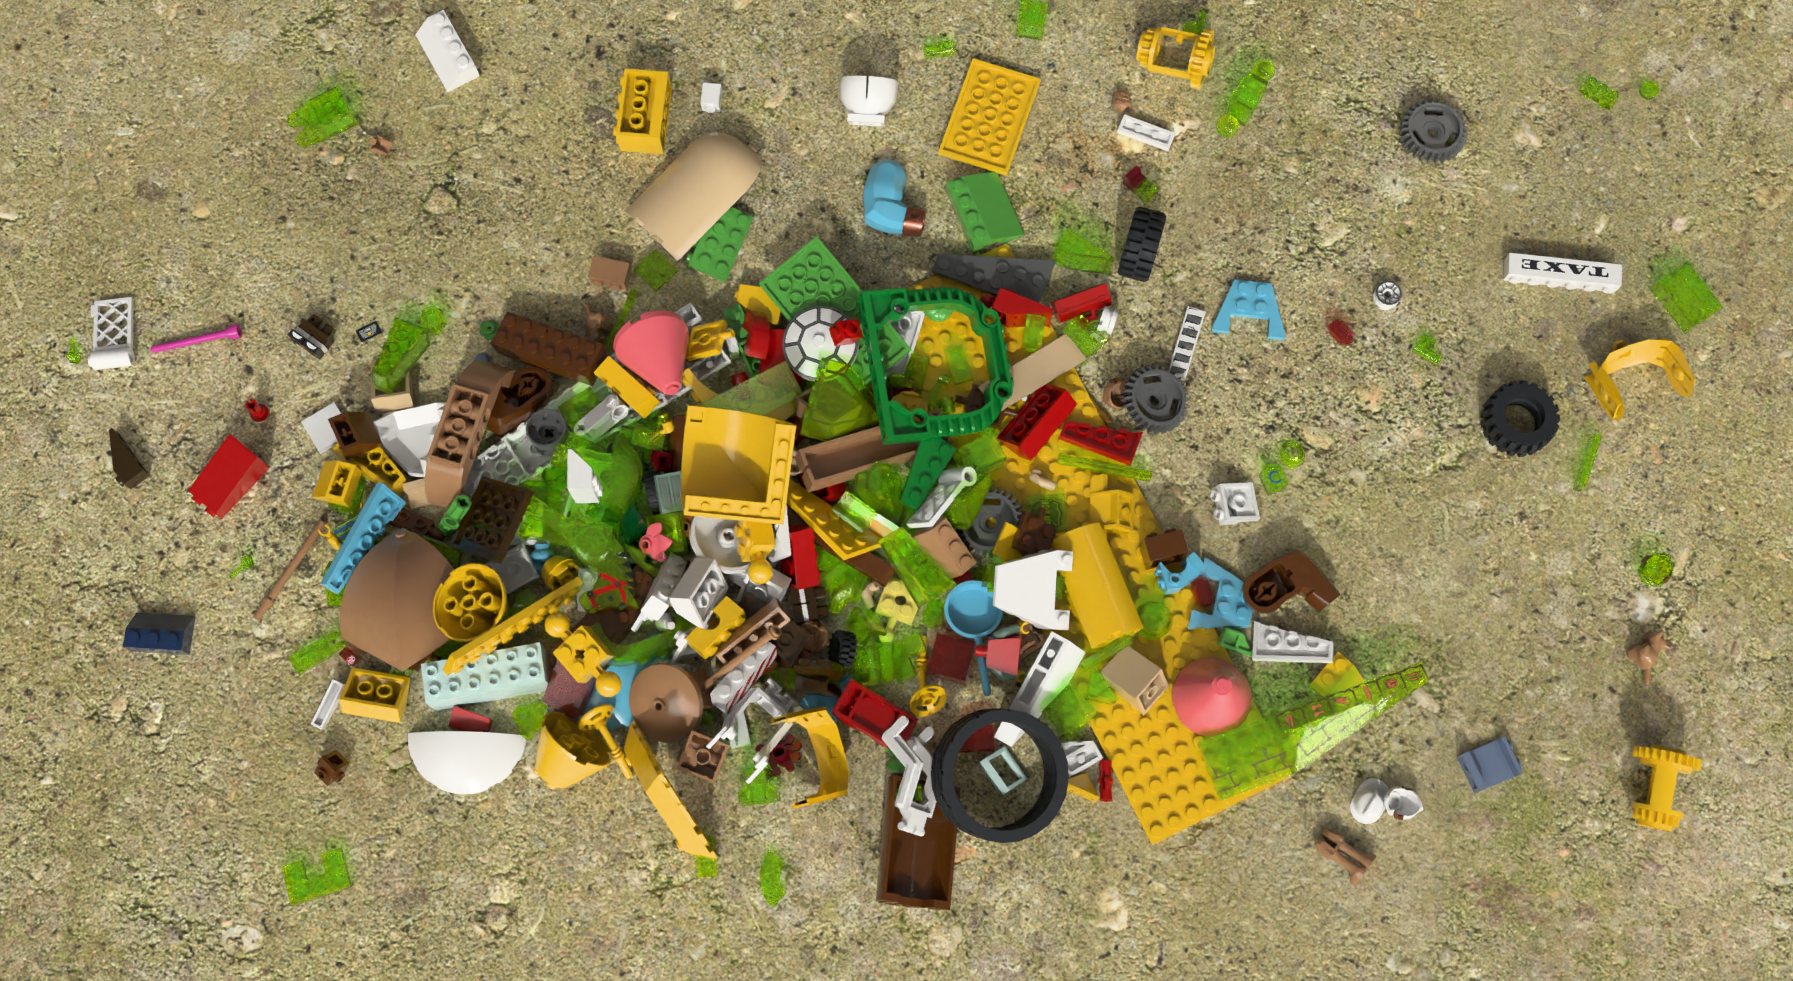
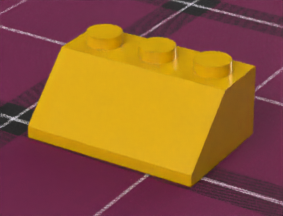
[339,667,410,723]

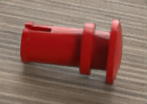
[245,399,269,422]

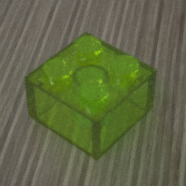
[1042,684,1099,741]

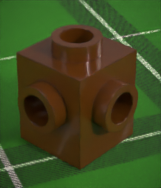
[314,750,349,786]

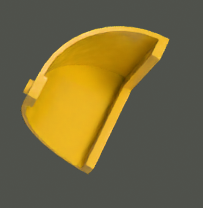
[681,405,796,525]

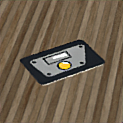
[356,321,382,342]

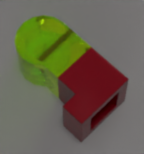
[1123,166,1158,203]
[642,447,674,472]

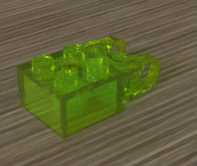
[287,85,359,147]

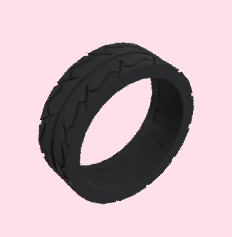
[931,708,1069,843]

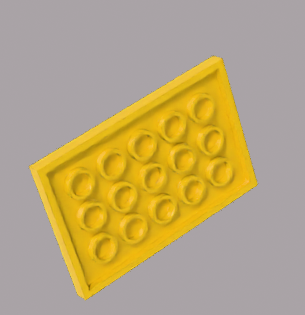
[938,58,1041,176]

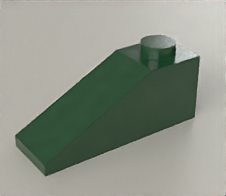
[619,503,647,546]

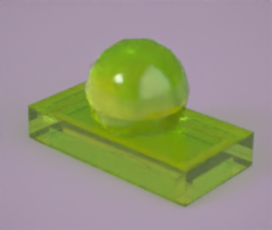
[1183,10,1206,35]

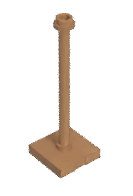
[688,625,782,710]

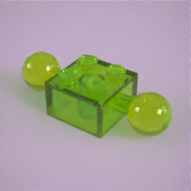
[1216,58,1275,138]

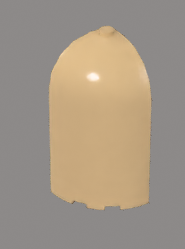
[625,131,762,261]

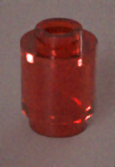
[1327,318,1355,346]
[1190,578,1215,608]

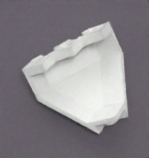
[373,402,446,477]

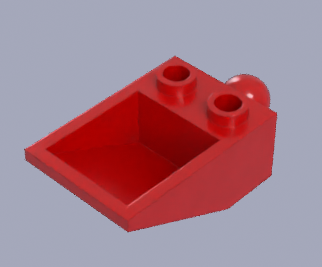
[979,288,1053,328]

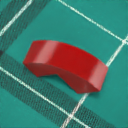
[742,309,770,360]

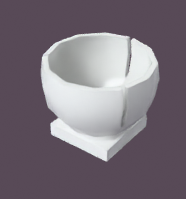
[839,76,898,127]

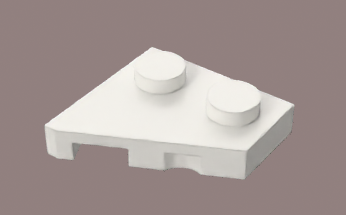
[1061,741,1103,778]

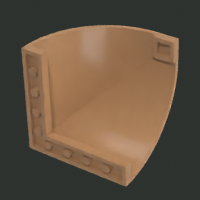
[340,528,455,671]

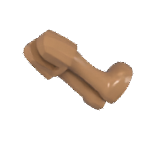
[1314,828,1376,886]

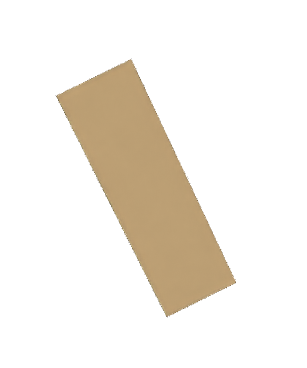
[978,333,1087,411]

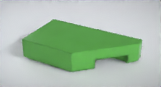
[1217,626,1252,656]

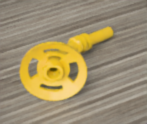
[909,636,947,717]
[578,704,633,779]

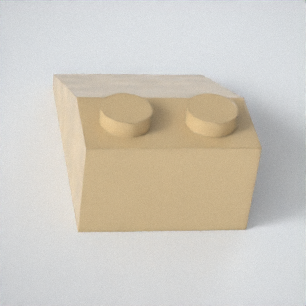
[371,355,415,415]

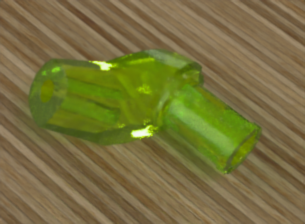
[828,568,859,614]

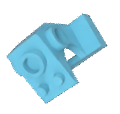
[1154,552,1206,595]

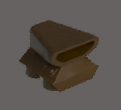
[793,658,845,698]

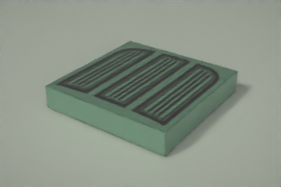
[654,471,682,514]

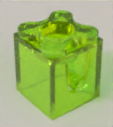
[955,433,1007,479]

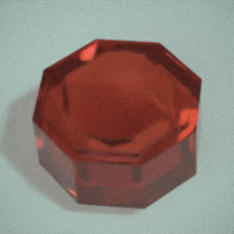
[339,647,359,667]

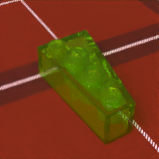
[371,317,430,394]
[878,527,957,608]

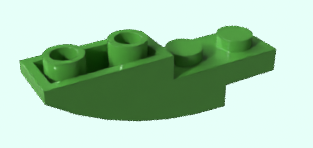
[722,303,761,379]

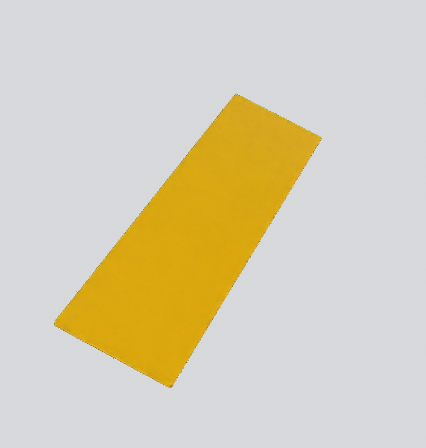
[906,244,1292,844]

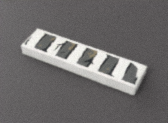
[1169,306,1206,381]

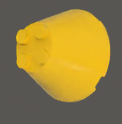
[433,564,510,642]
[532,712,612,790]

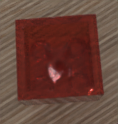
[926,633,975,685]

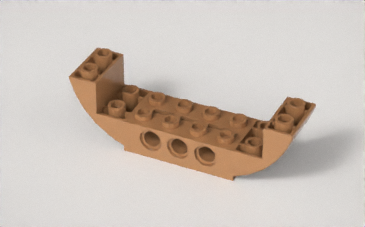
[425,360,515,508]

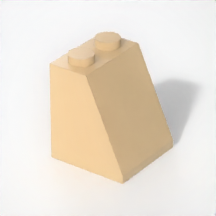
[1100,644,1169,715]

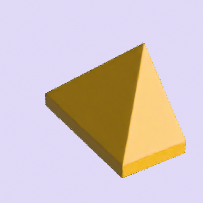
[1067,773,1099,803]

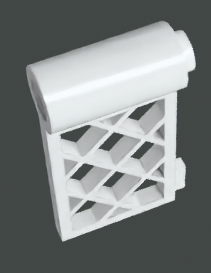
[88,297,135,370]
[907,467,977,528]

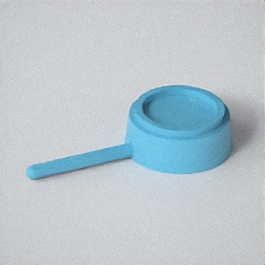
[944,580,1003,696]

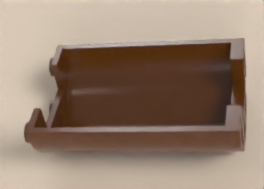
[876,773,961,910]

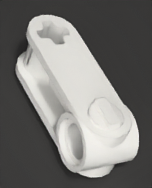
[574,394,628,444]

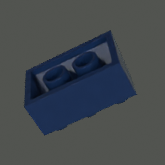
[123,613,196,655]

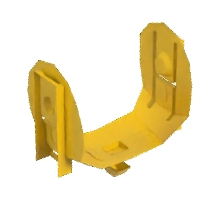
[1583,338,1696,421]
[767,706,849,809]

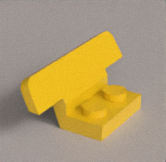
[1090,474,1134,539]

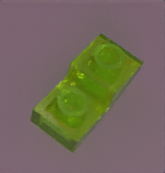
[763,668,796,690]

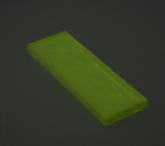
[683,361,802,417]

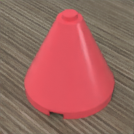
[613,310,689,395]
[1172,658,1252,737]

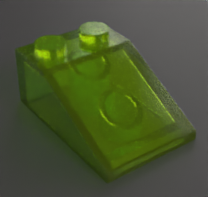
[1052,228,1115,275]

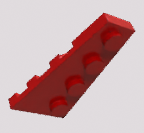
[1059,421,1143,466]

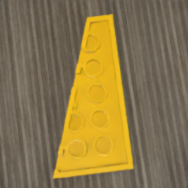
[786,479,885,560]

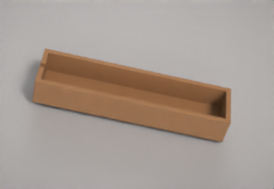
[794,408,953,493]

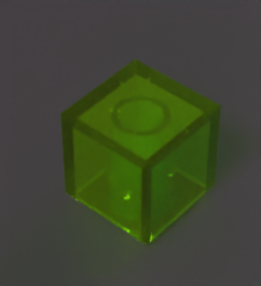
[1016,0,1049,41]

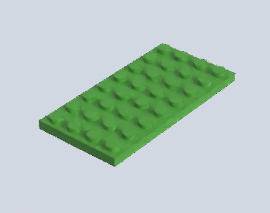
[758,236,911,398]

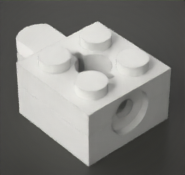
[728,569,792,604]

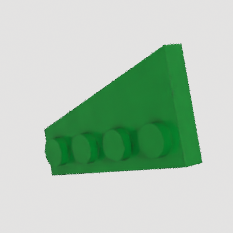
[900,437,956,512]

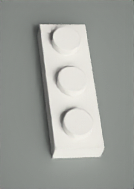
[1117,114,1175,151]

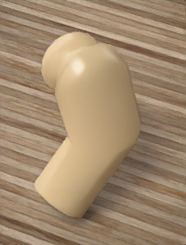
[1029,469,1056,491]
[861,581,879,610]

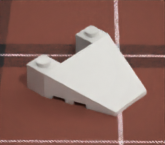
[993,550,1073,630]

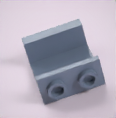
[1457,736,1523,794]

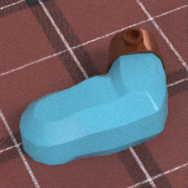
[863,159,926,237]

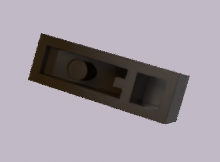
[109,428,150,490]

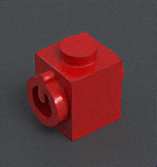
[829,319,863,346]

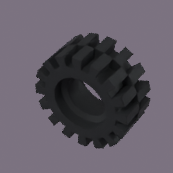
[828,630,858,667]

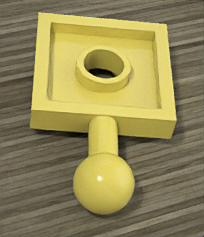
[875,577,926,644]

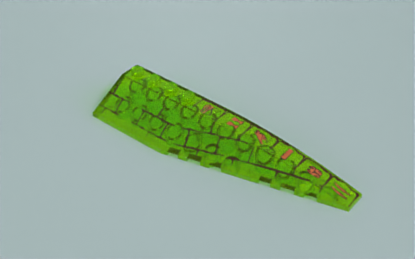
[1197,662,1430,801]

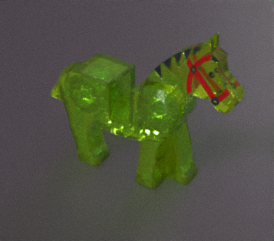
[517,432,643,613]

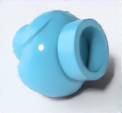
[530,544,555,575]

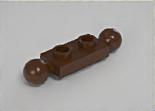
[390,508,445,542]

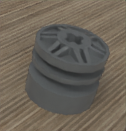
[526,408,573,458]

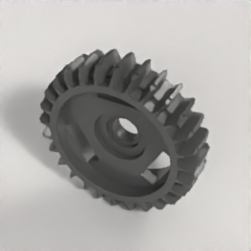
[1399,98,1468,164]
[1120,364,1190,435]
[955,487,1024,558]

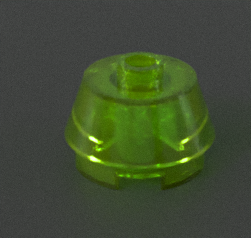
[1136,600,1173,639]

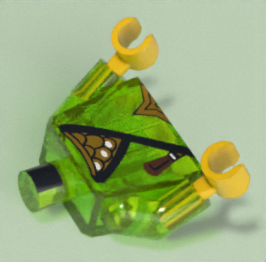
[619,411,674,451]

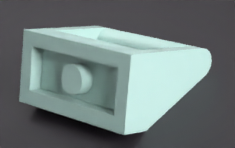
[979,746,1028,797]

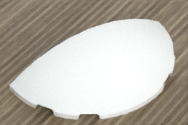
[408,731,527,794]

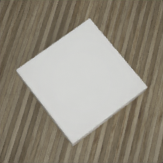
[301,402,341,454]

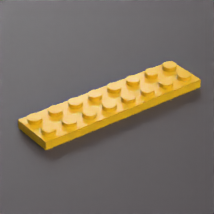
[443,576,583,676]

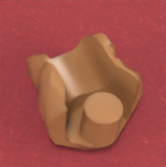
[1111,91,1131,113]
[369,134,392,156]

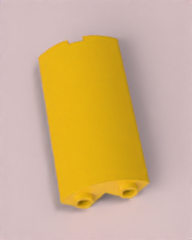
[1051,521,1144,648]

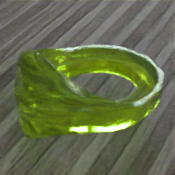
[1280,441,1305,470]

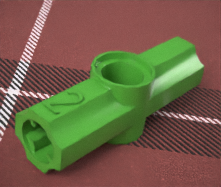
[436,494,472,537]

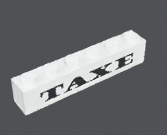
[1503,253,1622,293]

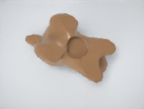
[583,302,613,345]
[1627,629,1670,686]

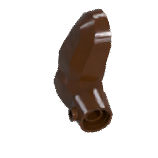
[486,366,552,435]
[1243,550,1340,614]

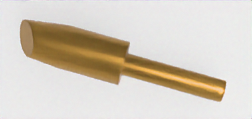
[1089,396,1113,427]

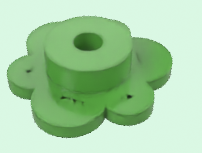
[480,319,500,340]

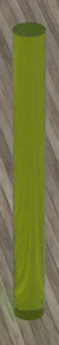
[604,289,638,352]

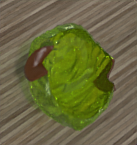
[1638,553,1673,587]

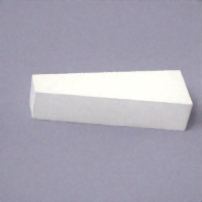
[311,679,346,729]

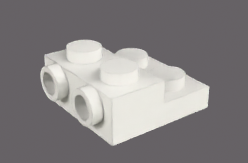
[1210,482,1260,525]

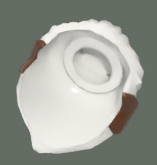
[1383,786,1423,820]

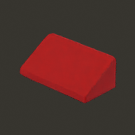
[449,706,493,732]

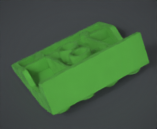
[946,172,1024,254]

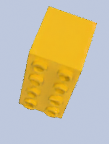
[613,68,672,154]

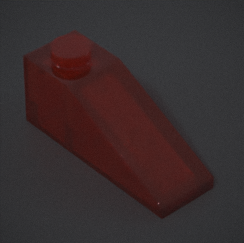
[934,724,995,753]

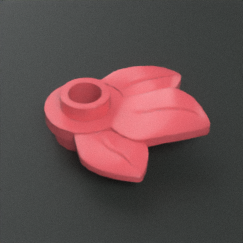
[639,523,673,562]

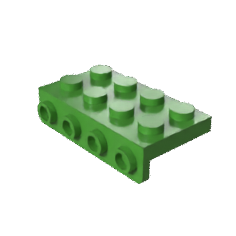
[685,207,754,283]

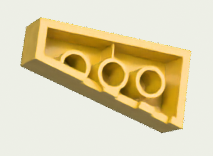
[333,443,407,496]

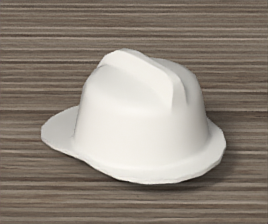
[1350,778,1389,824]

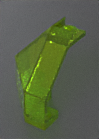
[800,357,878,441]

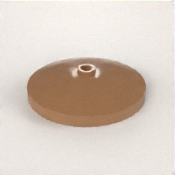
[629,663,703,743]

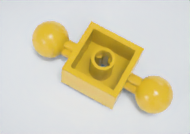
[734,520,776,584]
[545,612,622,697]

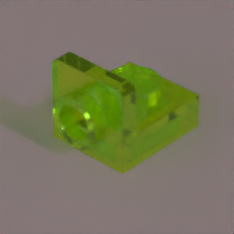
[922,599,945,629]

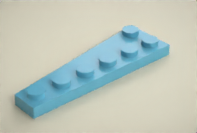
[321,482,406,594]

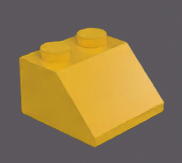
[1309,652,1365,711]

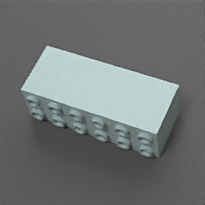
[421,642,554,711]

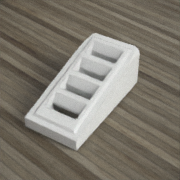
[722,328,740,361]

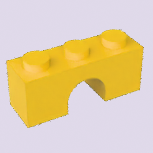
[685,596,746,660]

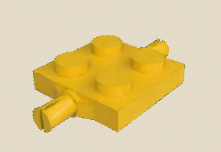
[686,319,735,361]

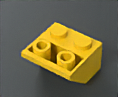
[312,460,362,507]

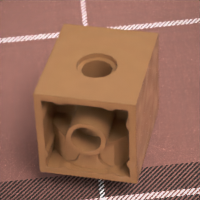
[676,730,730,783]

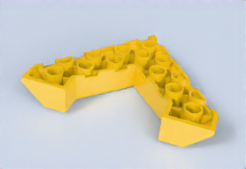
[624,720,718,860]

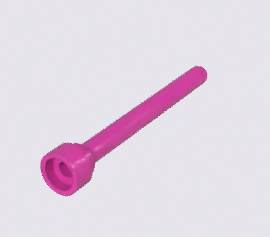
[151,323,242,353]

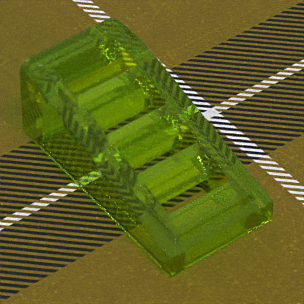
[904,353,929,394]

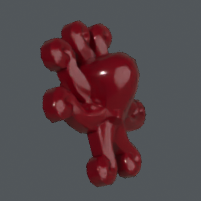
[754,734,802,777]

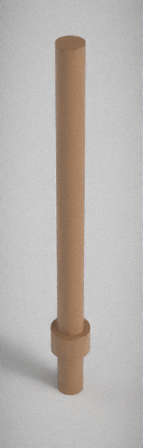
[253,520,326,621]

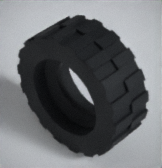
[643,471,660,515]

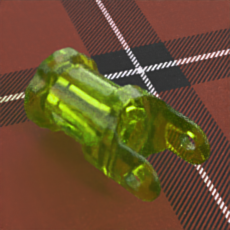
[923,41,956,60]

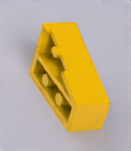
[593,356,660,419]

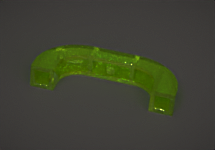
[589,606,694,667]

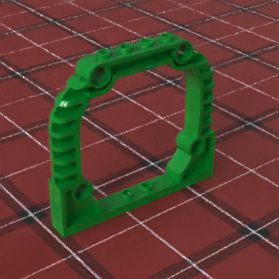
[857,287,1014,445]

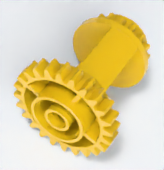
[1136,26,1215,89]
[1630,745,1702,832]

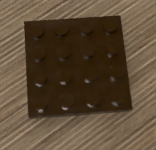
[450,476,534,564]

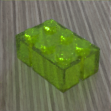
[1650,263,1723,334]

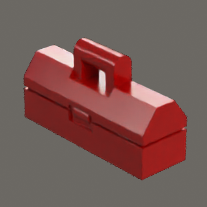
[1050,283,1112,326]

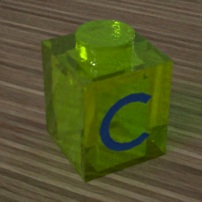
[1259,464,1289,496]

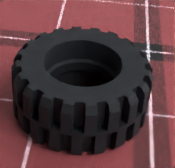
[1117,206,1167,282]
[1480,380,1560,457]

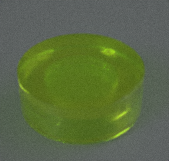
[1639,81,1659,100]

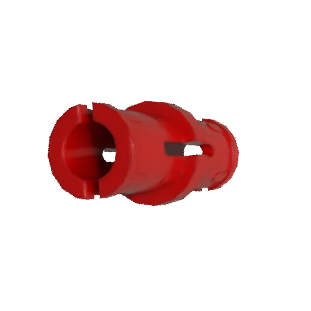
[1098,760,1114,802]

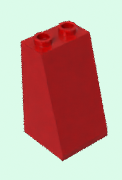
[188,434,269,519]

